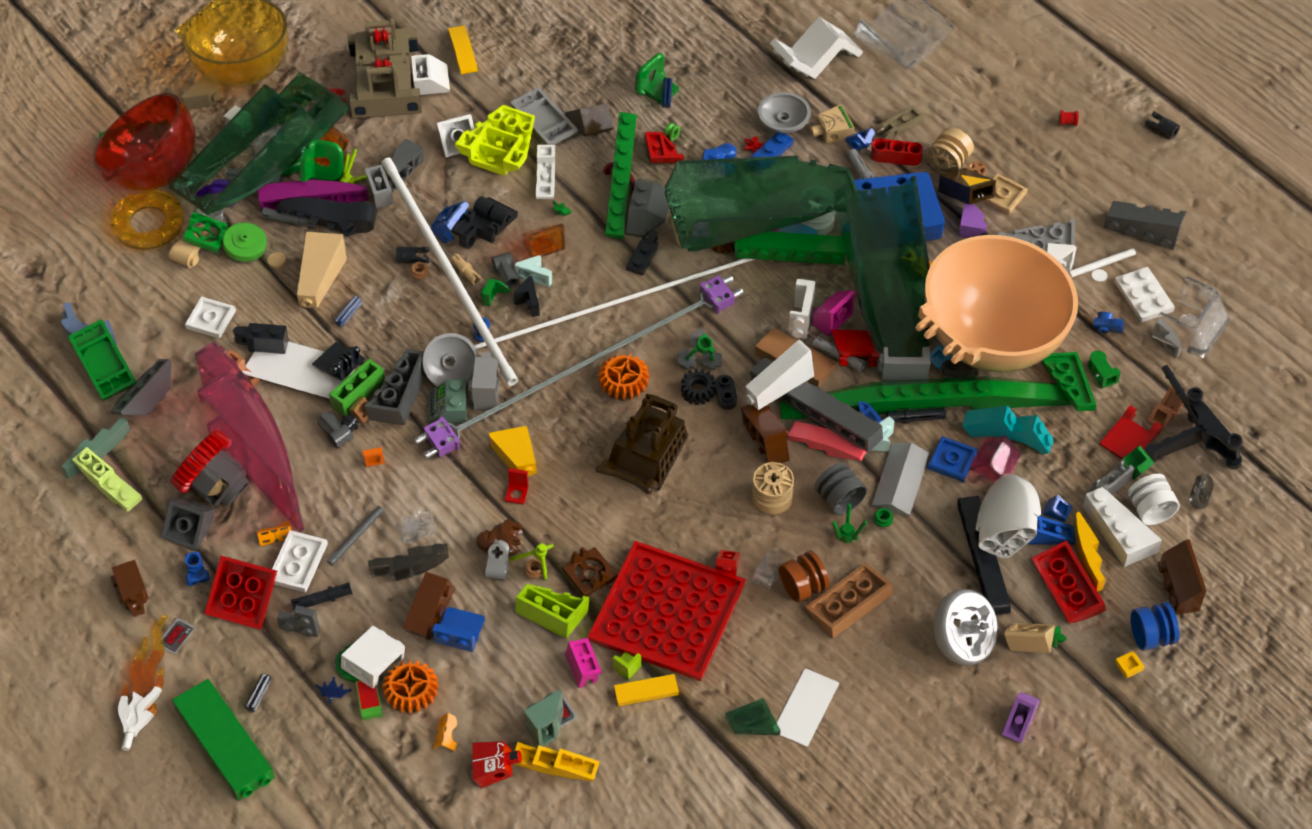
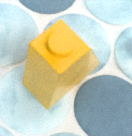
[489,426,537,477]

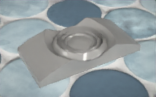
[510,87,578,145]

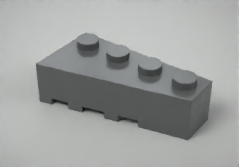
[1104,201,1186,250]
[364,349,425,425]

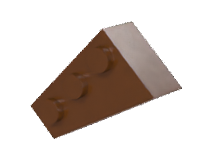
[403,572,456,640]

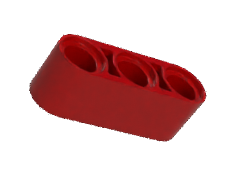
[871,138,923,166]

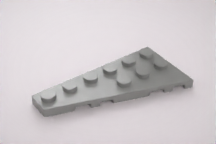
[997,219,1075,266]

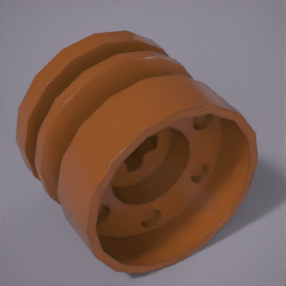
[778,550,830,603]

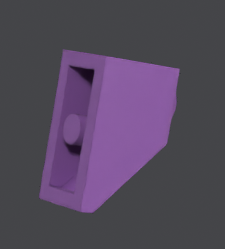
[959,203,987,238]
[1002,692,1040,743]

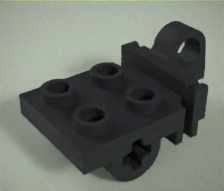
[451,196,518,249]

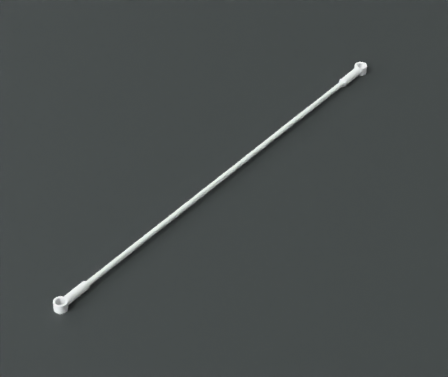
[445,259,755,361]

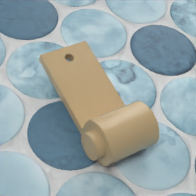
[169,224,219,268]

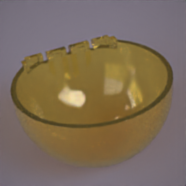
[175,0,289,88]

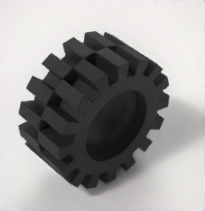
[681,369,715,405]

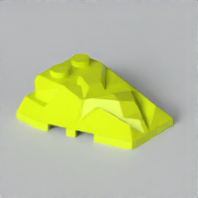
[455,105,535,176]

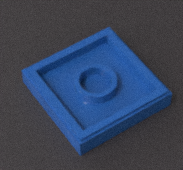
[927,436,978,482]

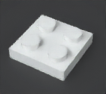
[185,297,236,339]

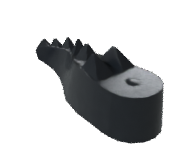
[276,197,377,237]

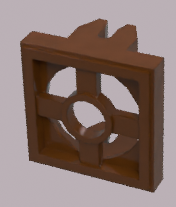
[562,547,618,597]

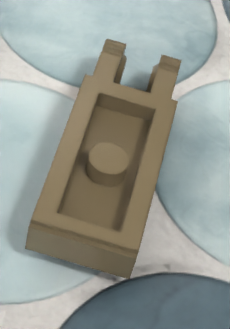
[875,106,924,139]

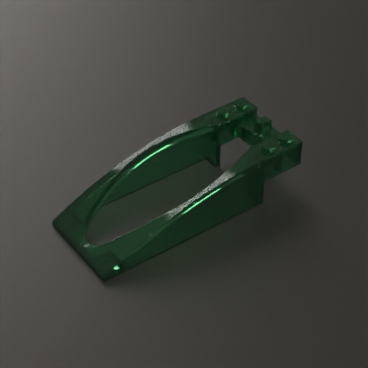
[168,72,349,215]

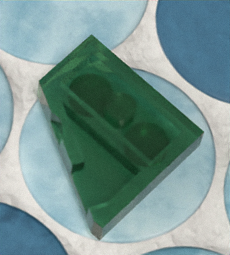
[726,698,781,736]

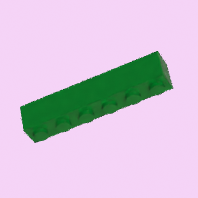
[735,229,847,265]

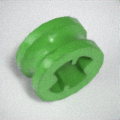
[664,123,680,140]

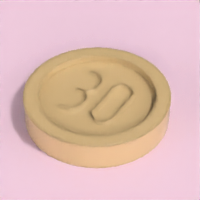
[267,252,286,269]

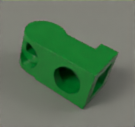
[1088,351,1121,388]

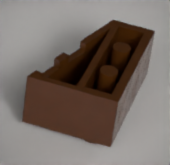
[741,404,790,463]

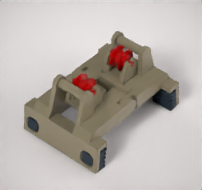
[347,18,422,118]

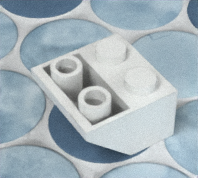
[411,54,450,95]

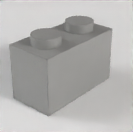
[365,164,393,208]

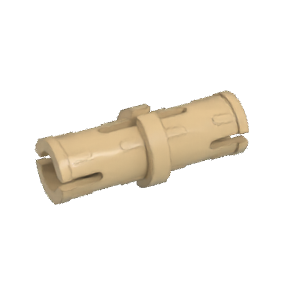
[450,254,482,286]

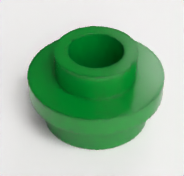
[873,508,893,527]

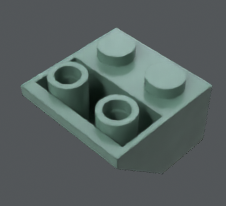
[524,690,564,747]

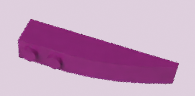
[258,180,369,213]

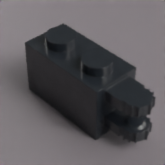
[233,323,289,354]

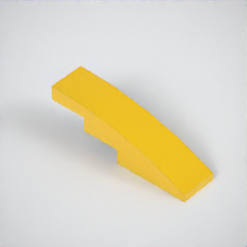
[448,25,478,74]
[1073,512,1106,591]
[513,742,600,782]

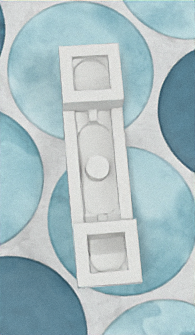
[536,145,555,199]

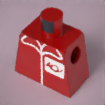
[472,741,522,788]

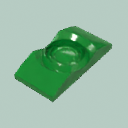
[68,319,137,401]

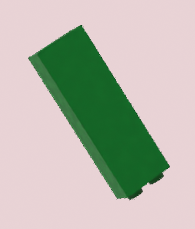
[172,678,275,801]

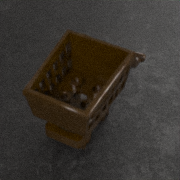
[595,393,689,494]

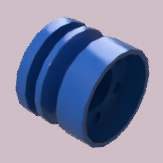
[1130,602,1180,651]

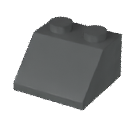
[161,497,215,550]

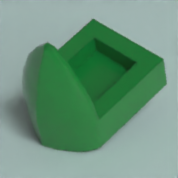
[480,278,511,306]

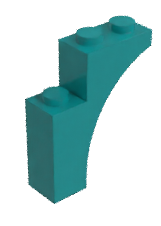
[962,406,1053,454]

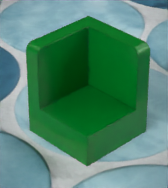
[1122,446,1154,480]

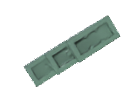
[62,417,130,479]

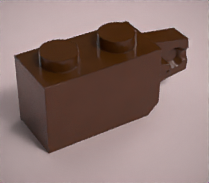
[110,560,149,617]

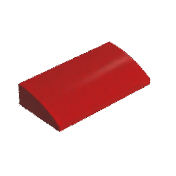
[1031,540,1106,624]

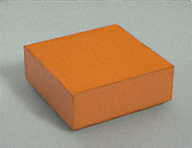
[362,447,384,467]

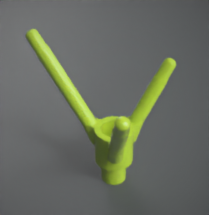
[339,149,366,184]
[509,543,554,580]

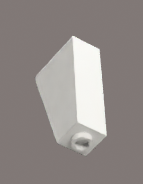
[745,340,814,410]

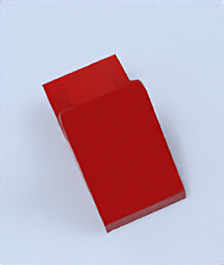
[716,550,740,575]

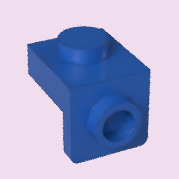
[845,128,875,151]

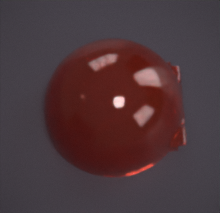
[93,93,196,191]

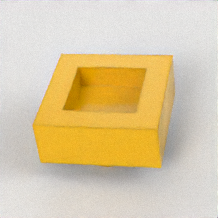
[1115,651,1145,679]

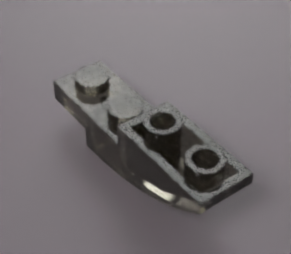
[368,543,449,582]

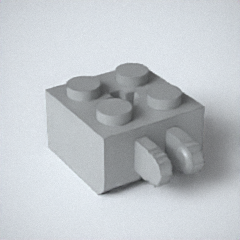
[469,351,500,411]

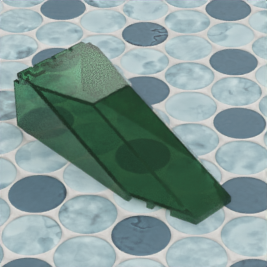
[664,156,860,251]
[834,176,930,357]

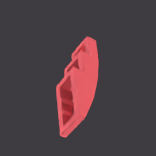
[788,421,866,461]

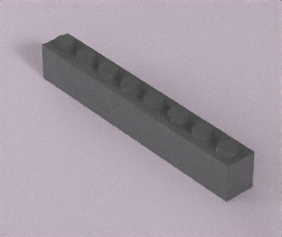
[750,358,883,453]

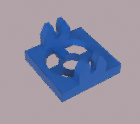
[430,201,469,243]

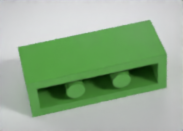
[329,359,385,416]

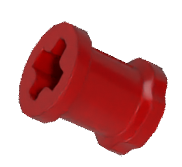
[1059,110,1079,126]

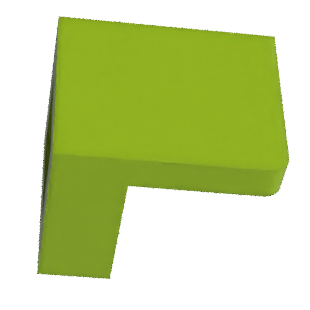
[612,652,642,680]

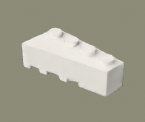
[1083,487,1162,567]

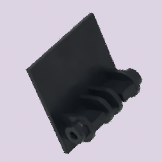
[312,342,365,381]

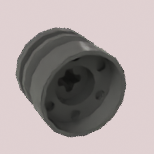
[815,462,868,515]

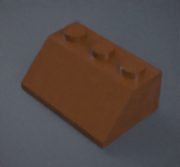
[1158,539,1207,615]

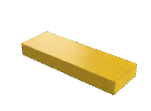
[614,674,679,707]

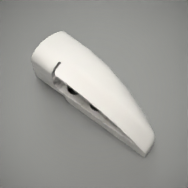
[975,474,1041,558]

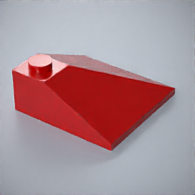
[204,556,278,630]

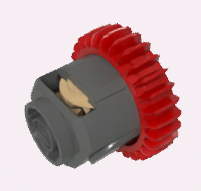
[171,430,249,507]

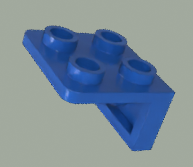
[433,607,485,652]

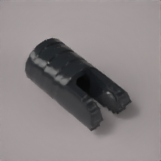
[1145,111,1180,139]
[396,247,430,263]

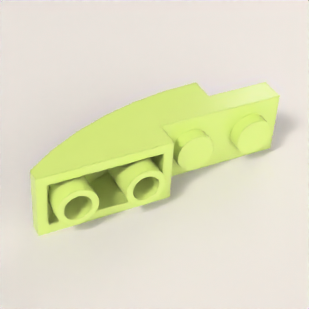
[72,447,142,512]

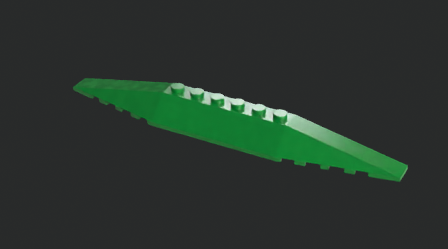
[780,376,1071,420]

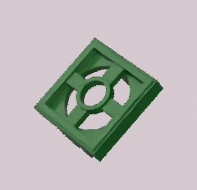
[182,212,228,253]

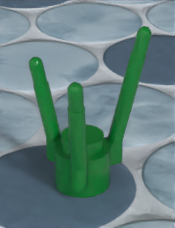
[832,503,867,543]

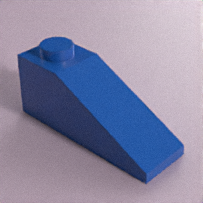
[1027,516,1076,545]

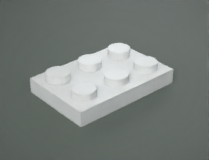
[1114,267,1175,322]
[272,530,328,593]

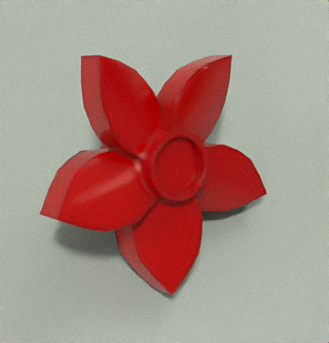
[744,136,764,153]

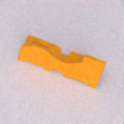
[257,521,292,546]
[433,713,457,751]

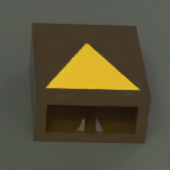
[938,168,996,205]

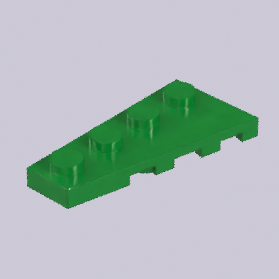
[1041,352,1096,412]

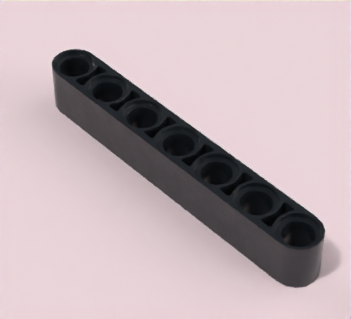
[957,495,1011,616]

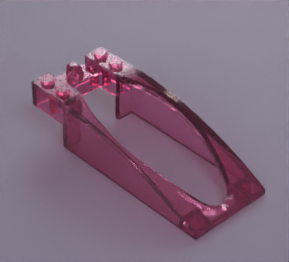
[195,341,304,532]

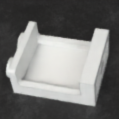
[341,626,405,688]

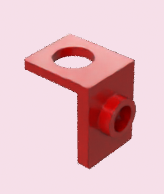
[505,468,529,505]

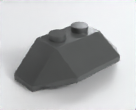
[626,179,672,237]
[110,359,171,415]

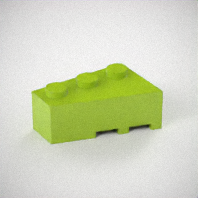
[515,584,589,639]

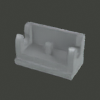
[1090,460,1135,495]

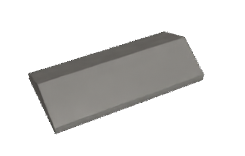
[872,443,930,517]

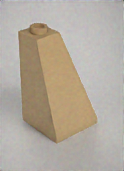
[297,232,347,308]

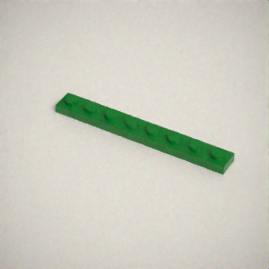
[605,112,637,239]

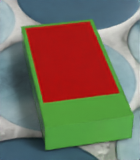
[355,680,383,720]

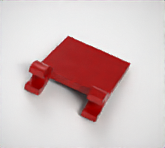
[831,329,879,367]
[1099,405,1163,459]

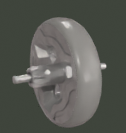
[933,589,998,666]

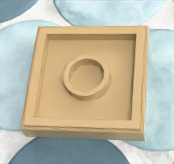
[982,173,1028,215]

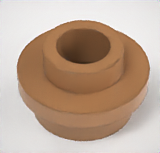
[410,262,429,280]
[525,559,543,578]

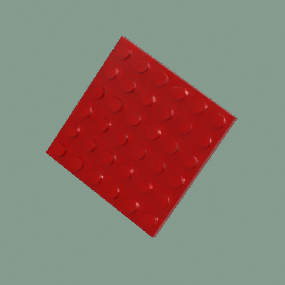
[588,541,746,681]

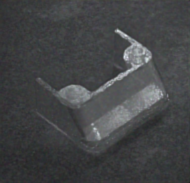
[1152,276,1229,358]

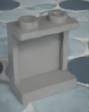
[878,347,930,381]

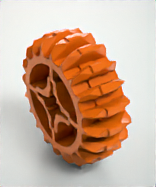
[598,353,649,401]
[382,659,439,714]

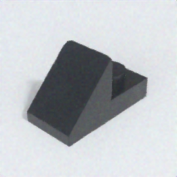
[514,276,540,317]

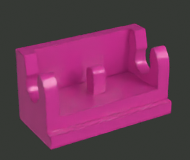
[565,638,602,688]

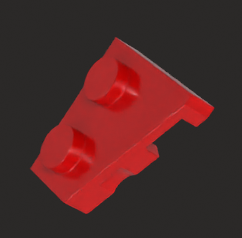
[644,132,684,163]

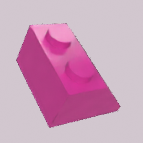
[812,290,855,337]

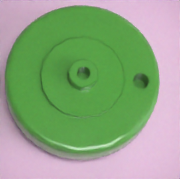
[222,222,267,262]

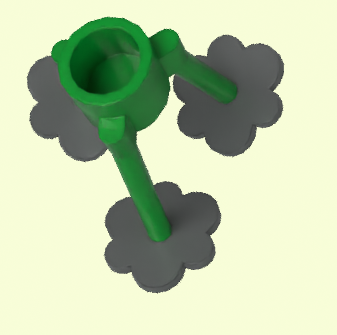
[677,329,722,369]

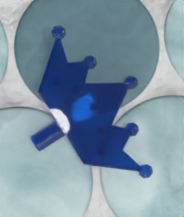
[315,677,352,704]

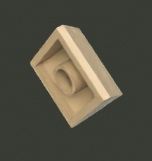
[1005,623,1055,653]

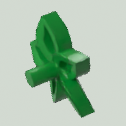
[552,200,572,216]
[1052,626,1067,649]

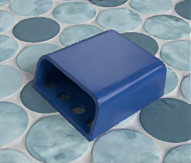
[853,172,945,250]

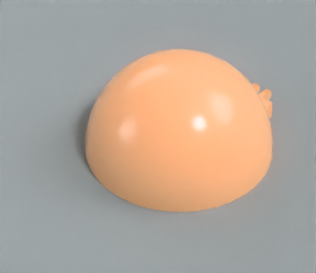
[915,235,1078,372]

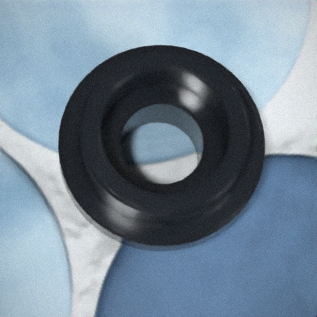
[340,415,359,432]

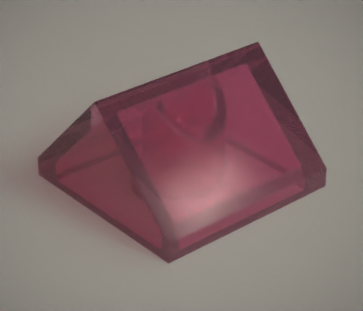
[970,436,1021,481]

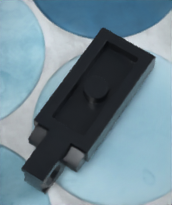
[626,230,659,276]

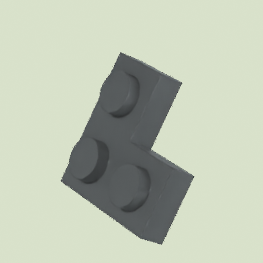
[277,605,321,637]

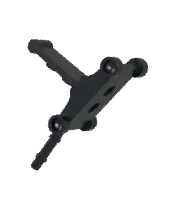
[1145,365,1242,469]

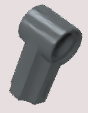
[491,252,519,288]
[317,412,353,448]

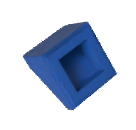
[1043,495,1072,522]

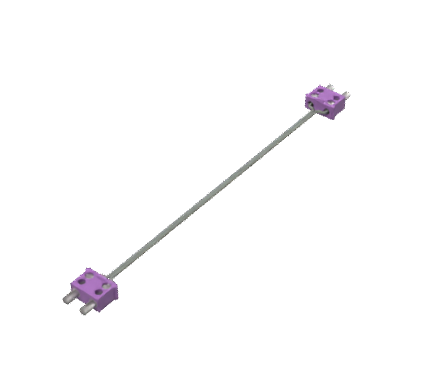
[414,275,744,458]

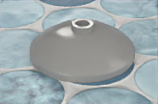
[758,92,811,133]
[422,333,479,386]

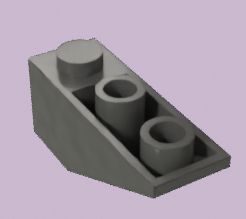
[388,139,424,192]

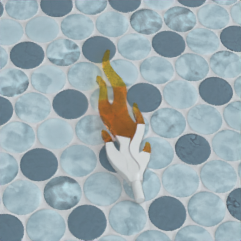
[118,615,168,751]

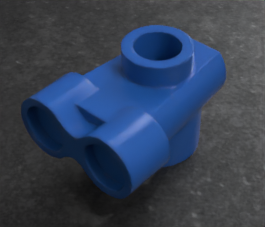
[1094,311,1124,333]
[185,552,210,586]

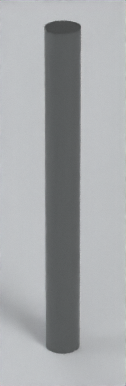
[327,506,384,566]

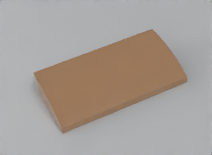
[755,328,839,388]
[805,563,894,639]

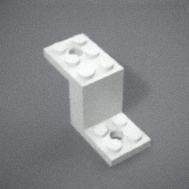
[770,17,863,79]

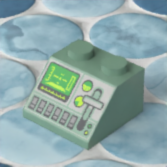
[428,379,467,424]

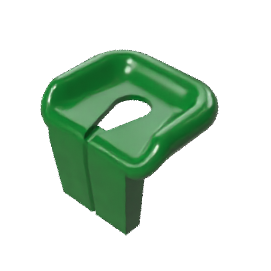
[635,53,679,104]
[300,139,343,182]

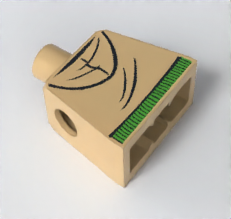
[810,104,855,144]

